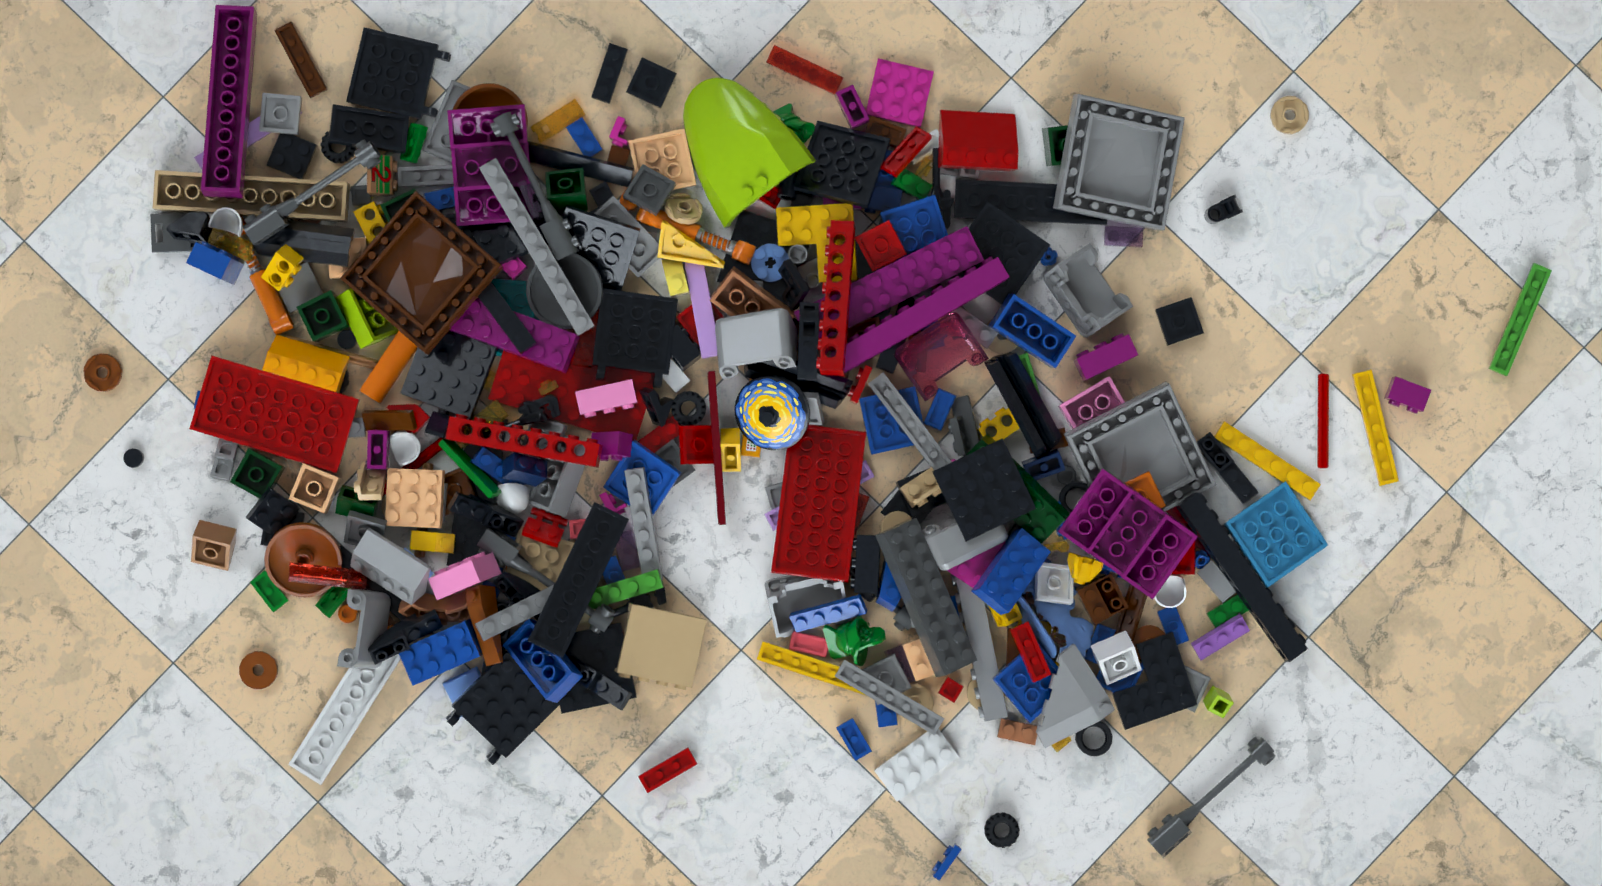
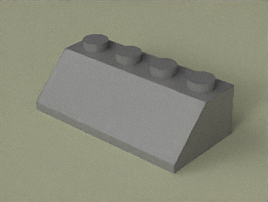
[528,435,585,517]
[350,528,431,605]

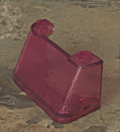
[894,312,989,402]

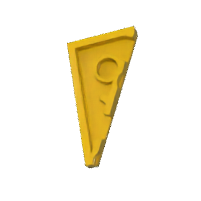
[657,220,725,268]

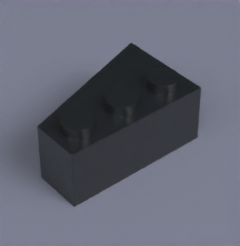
[851,535,880,594]

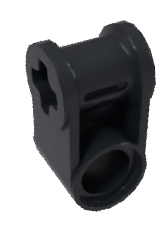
[1204,195,1243,224]

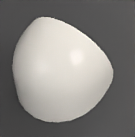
[208,207,243,237]
[390,431,420,466]
[496,483,529,514]
[1154,574,1186,608]

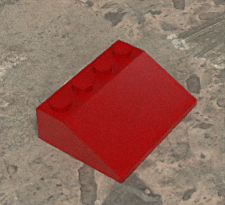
[938,110,1019,171]

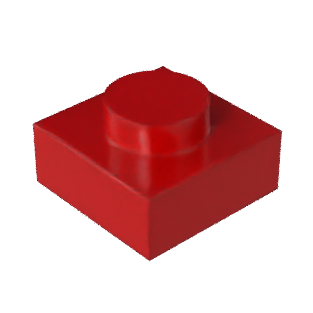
[938,676,964,703]

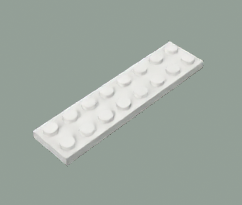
[288,654,401,785]

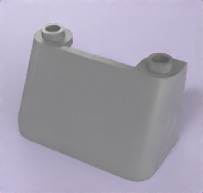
[1044,243,1133,338]
[715,308,798,379]
[765,575,851,638]
[337,588,391,669]

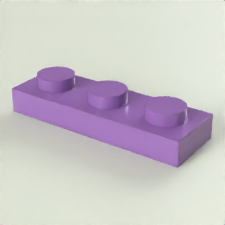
[1191,613,1250,660]

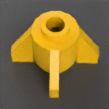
[1067,552,1104,585]

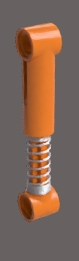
[635,207,756,265]
[227,215,294,335]

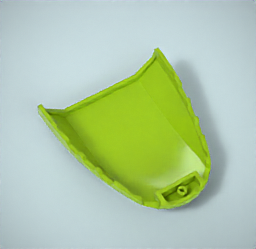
[683,77,816,228]

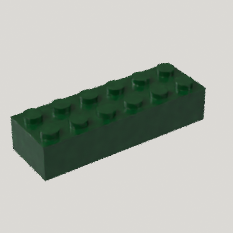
[967,434,1070,544]

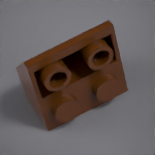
[1075,573,1129,625]

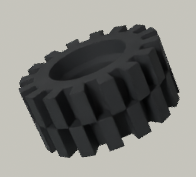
[320,131,357,164]
[671,391,706,426]
[984,812,1020,848]

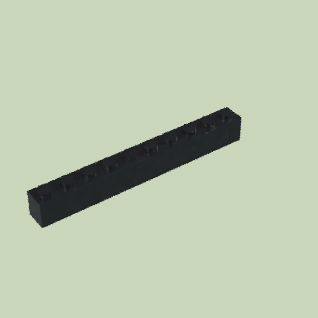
[1175,492,1308,662]

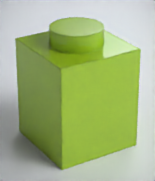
[1203,685,1234,718]

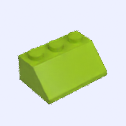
[336,288,399,349]

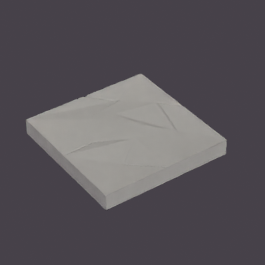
[1053,94,1185,231]
[1064,382,1216,511]

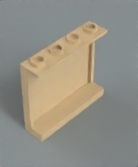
[615,603,707,690]

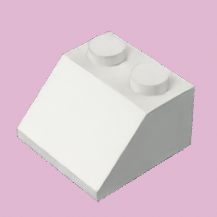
[1091,630,1142,685]

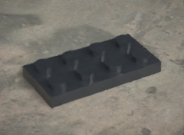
[328,104,409,154]

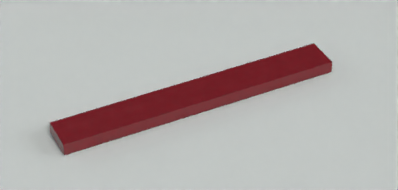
[707,371,726,525]

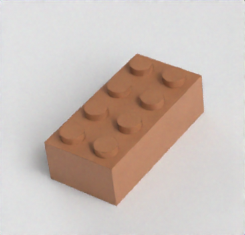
[710,267,795,319]

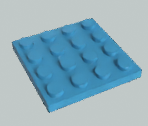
[1224,481,1328,588]

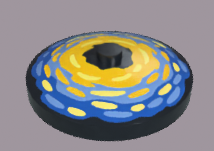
[734,375,810,450]

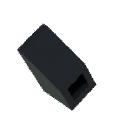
[671,324,701,372]

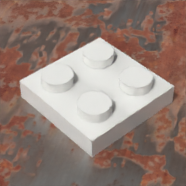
[1035,562,1074,605]

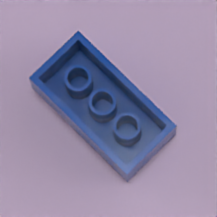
[186,241,244,285]
[988,294,1076,368]
[972,528,1051,615]
[503,618,583,703]
[399,619,483,686]

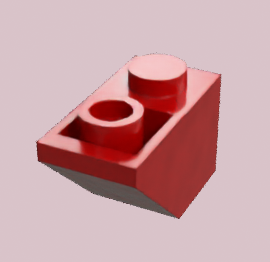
[386,404,430,434]

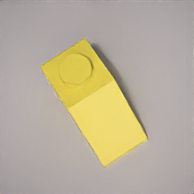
[662,259,690,297]

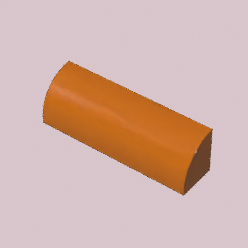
[359,331,418,404]

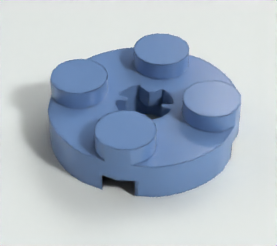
[751,244,789,282]

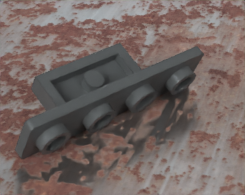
[948,395,980,457]

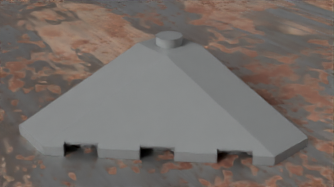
[1036,644,1115,748]

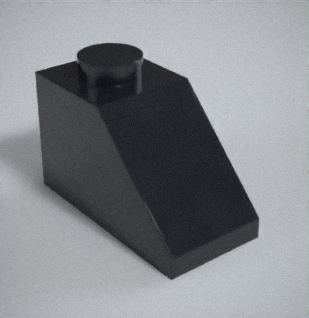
[166,211,213,243]
[424,409,452,438]

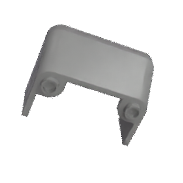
[918,522,1008,571]

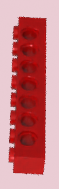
[816,220,856,376]
[445,414,603,468]

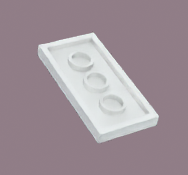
[874,729,959,801]

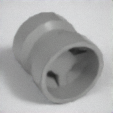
[788,245,807,265]

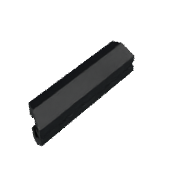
[251,220,355,267]
[984,353,1062,459]
[744,360,853,409]

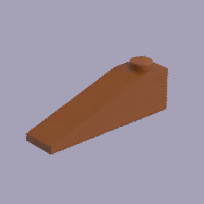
[465,585,503,666]

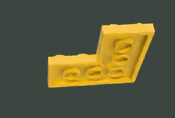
[776,203,858,282]

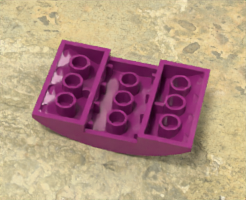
[447,104,534,226]
[1058,469,1198,600]

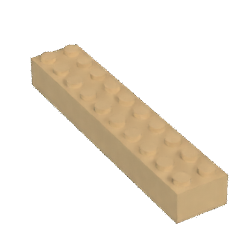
[153,170,350,222]

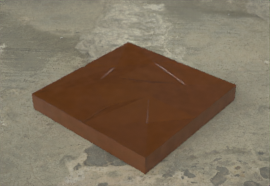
[340,191,503,355]

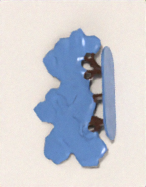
[1016,558,1094,658]

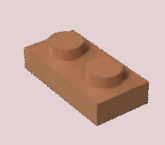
[997,718,1037,745]

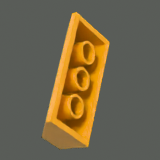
[262,334,350,393]

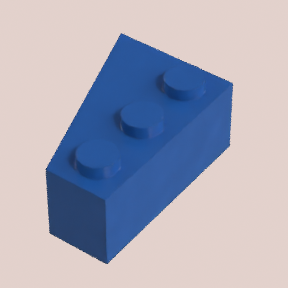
[876,557,901,612]

